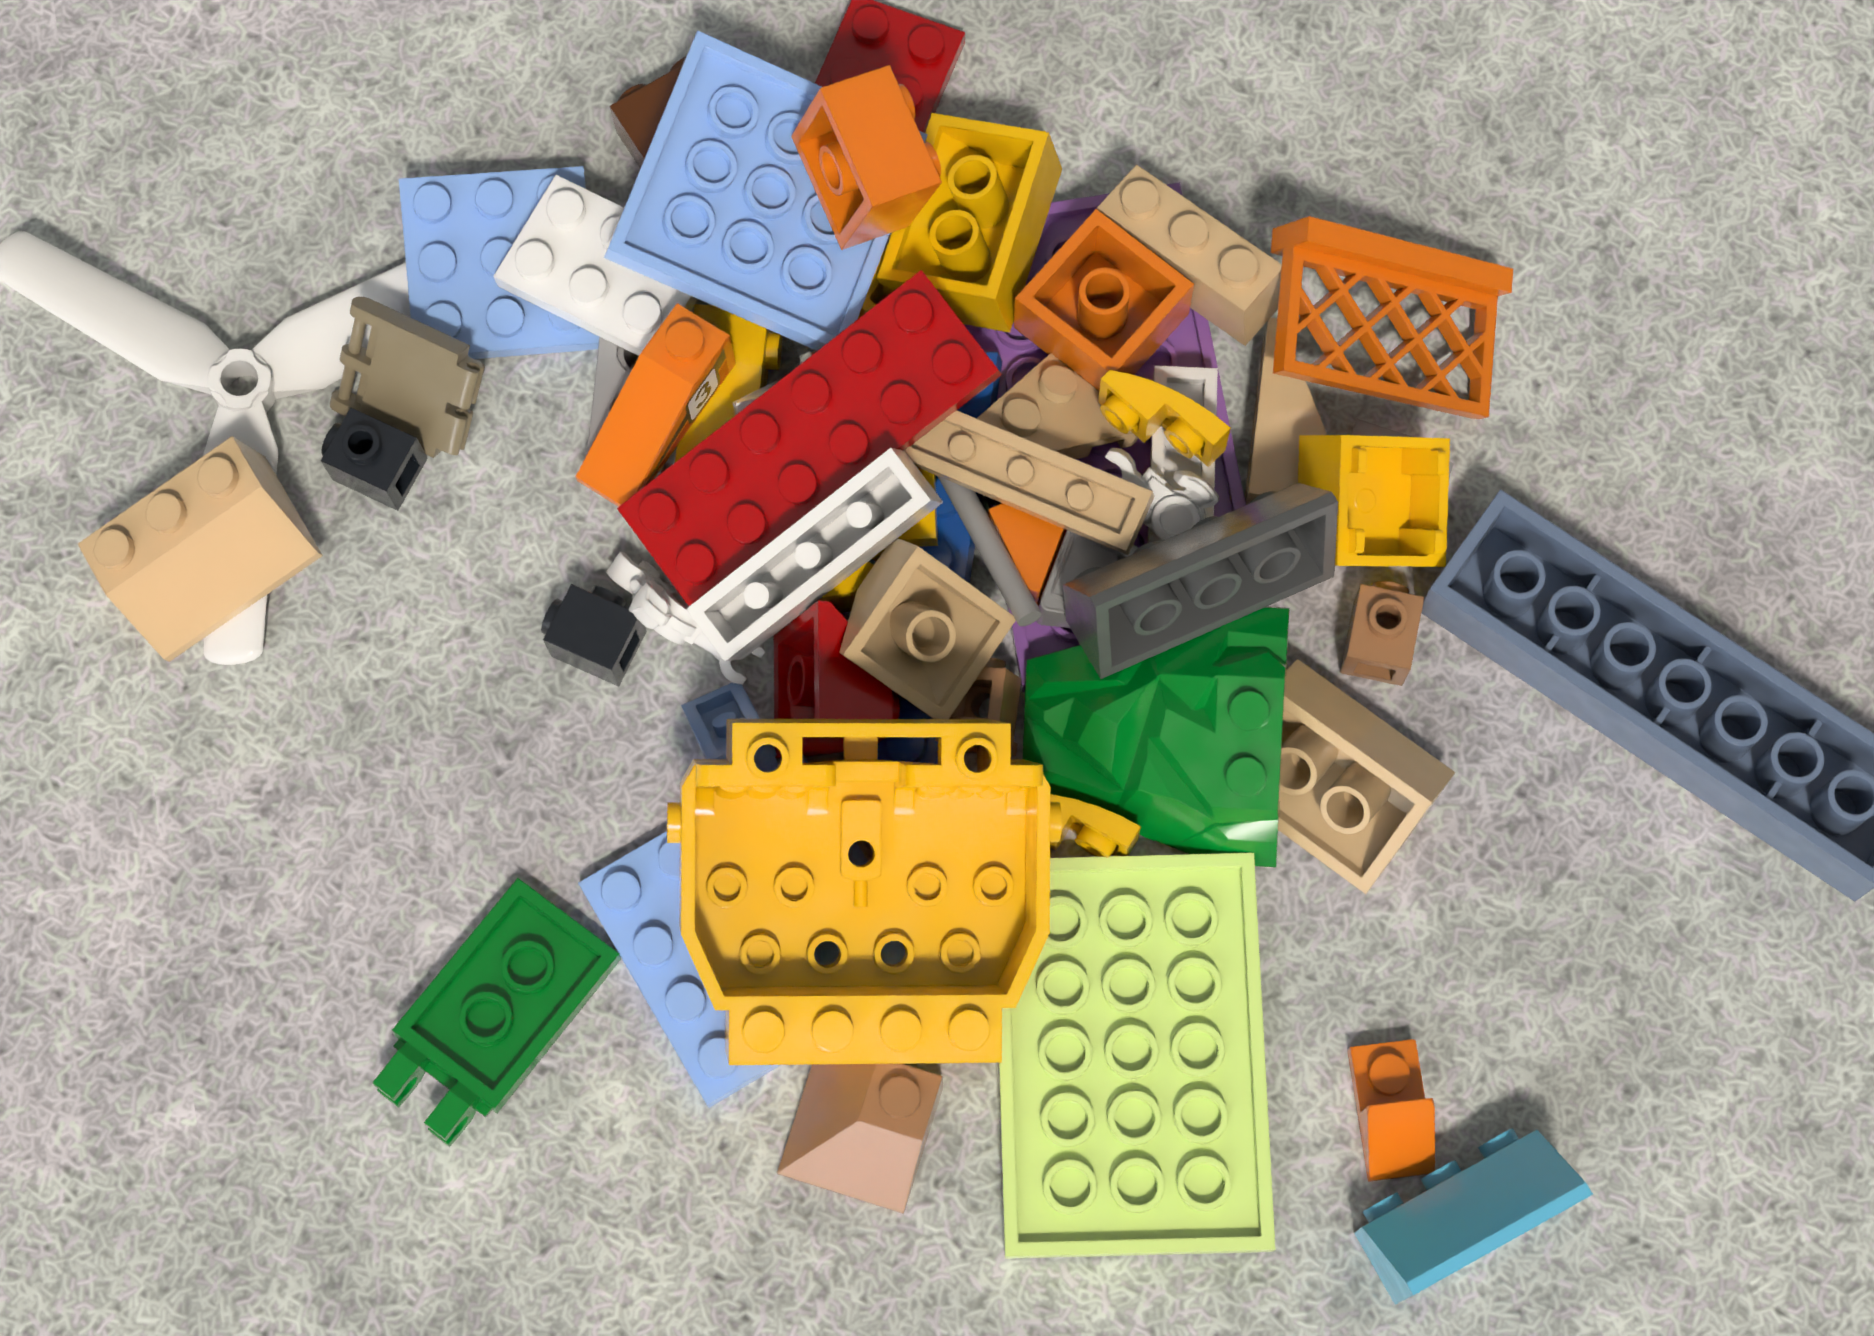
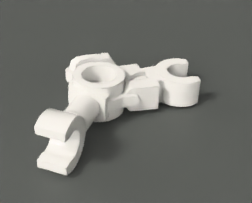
[1105,448,1219,542]
[606,551,765,684]

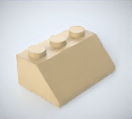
[78,436,323,662]
[1278,659,1456,894]

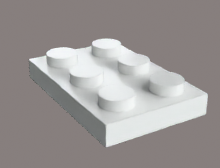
[493,175,698,356]

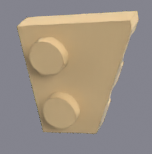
[977,353,1138,459]

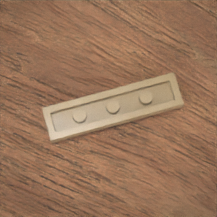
[904,410,1155,555]

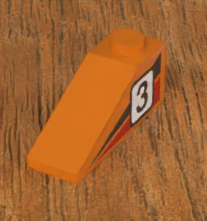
[575,303,736,507]

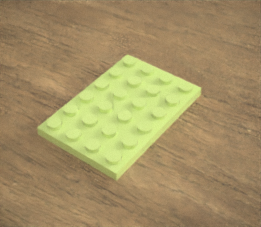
[999,853,1276,1259]

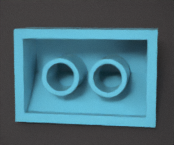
[1354,1128,1593,1305]

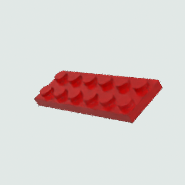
[617,270,1002,606]

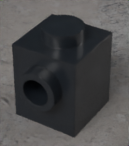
[320,408,428,511]
[541,584,647,687]

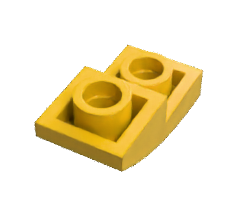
[1098,370,1231,467]
[1050,794,1141,858]

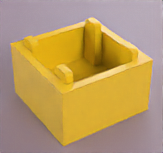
[1298,435,1450,567]

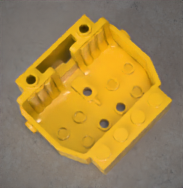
[667,719,1062,1065]

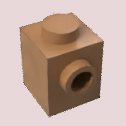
[1340,581,1424,686]

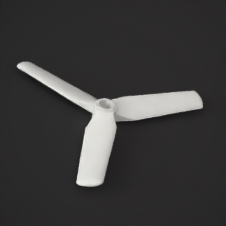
[0,231,411,665]

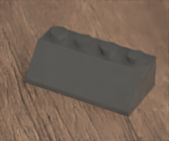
[1063,483,1338,679]

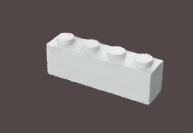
[686,448,943,662]

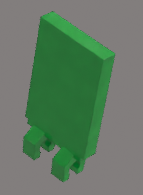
[372,878,621,1147]

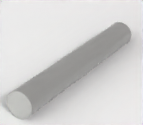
[938,476,1042,626]

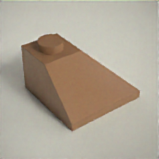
[777,1064,943,1214]

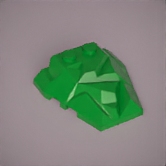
[1022,607,1290,867]

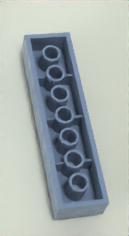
[1421,489,1874,902]

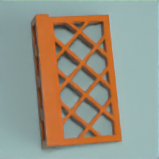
[1271,216,1513,419]

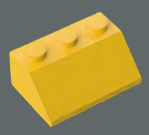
[877,113,1062,333]

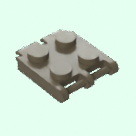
[330,297,485,458]

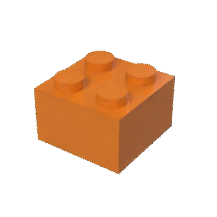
[791,65,942,250]
[1014,209,1194,390]

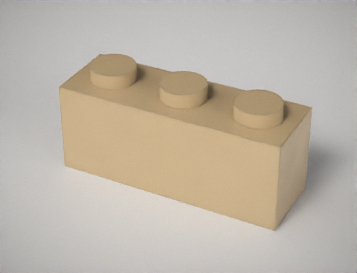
[1097,164,1282,346]

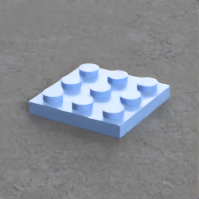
[399,166,599,359]

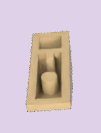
[1245,317,1327,505]

